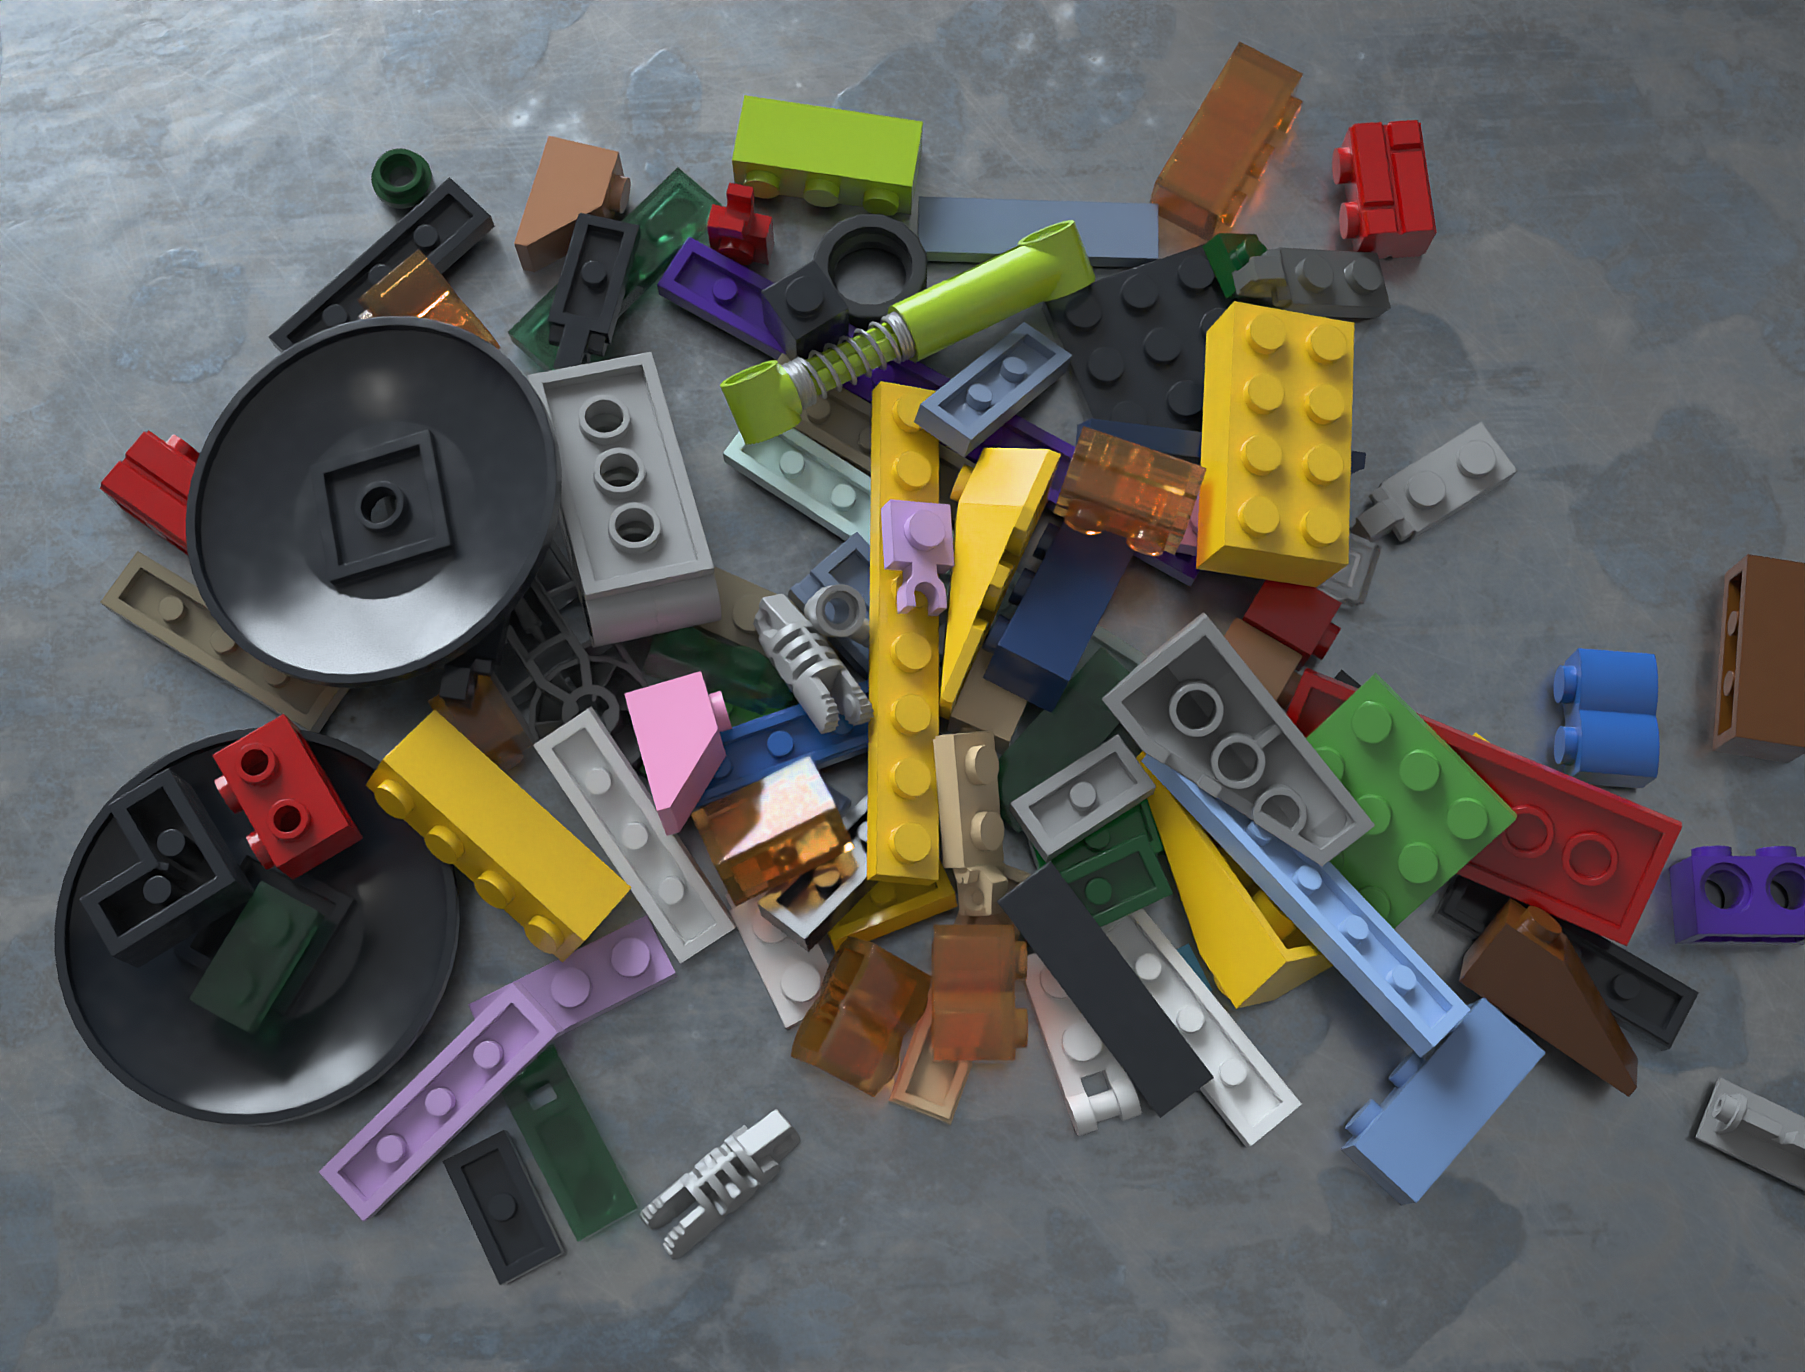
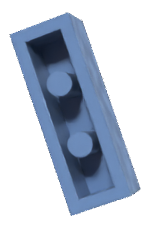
[1341,997,1546,1205]

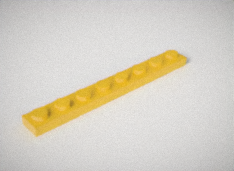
[867,381,939,886]

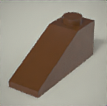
[1459,898,1638,1097]

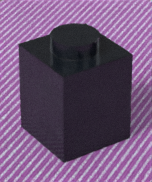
[761,260,849,361]

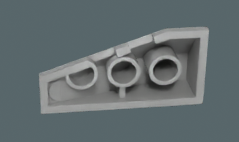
[1102,612,1375,866]

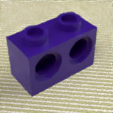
[1669,845,1805,945]

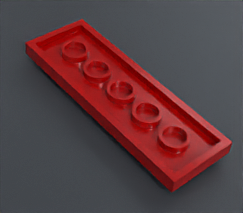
[1286,668,1682,946]

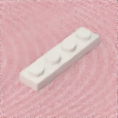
[533,706,736,964]
[1101,908,1302,1148]

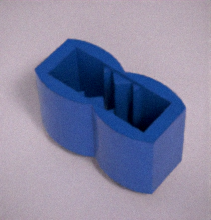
[1554,648,1660,788]

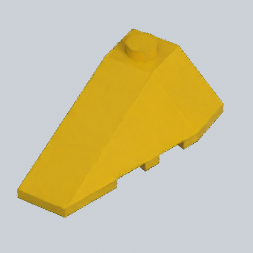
[939,448,1061,720]
[1136,751,1333,1009]

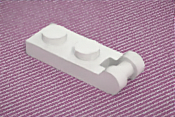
[1016,953,1142,1136]

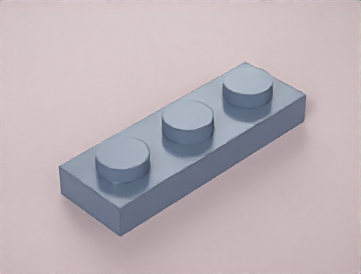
[914,322,1073,457]

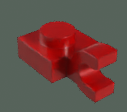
[707,182,775,265]

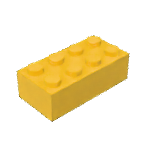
[1196,301,1354,587]

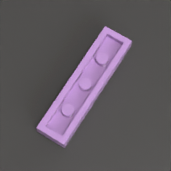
[319,982,564,1222]

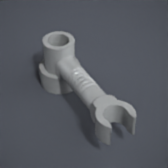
[804,584,943,690]

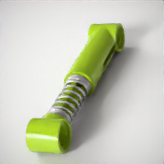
[720,220,1096,445]

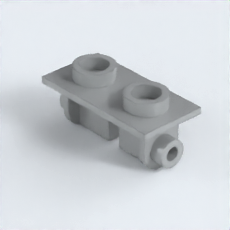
[1695,1078,1805,1191]

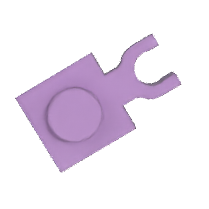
[881,499,954,616]

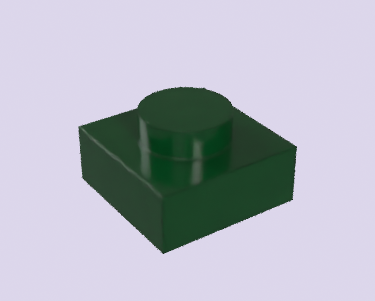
[1202,233,1267,299]

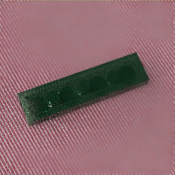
[508,167,722,372]

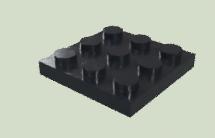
[1042,243,1238,467]

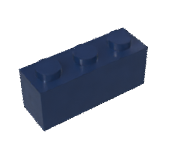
[982,505,1141,713]

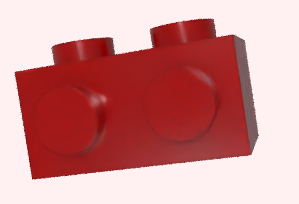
[212,714,363,880]

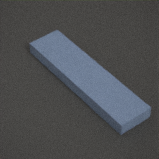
[917,196,1159,267]

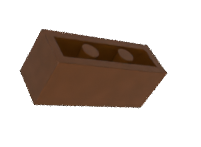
[1712,554,1805,763]

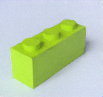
[732,95,923,216]

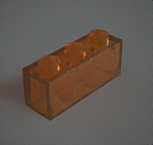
[1150,41,1303,241]

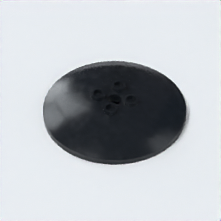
[185,316,562,688]
[54,727,460,1126]

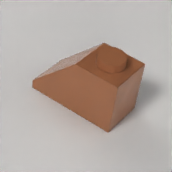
[514,135,631,273]

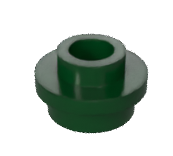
[371,148,433,209]

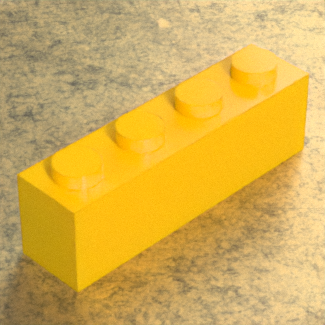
[366,709,632,963]

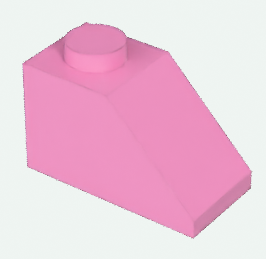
[624,671,732,836]

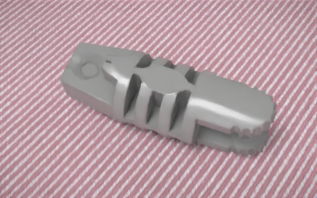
[753,593,874,734]
[639,1109,801,1260]

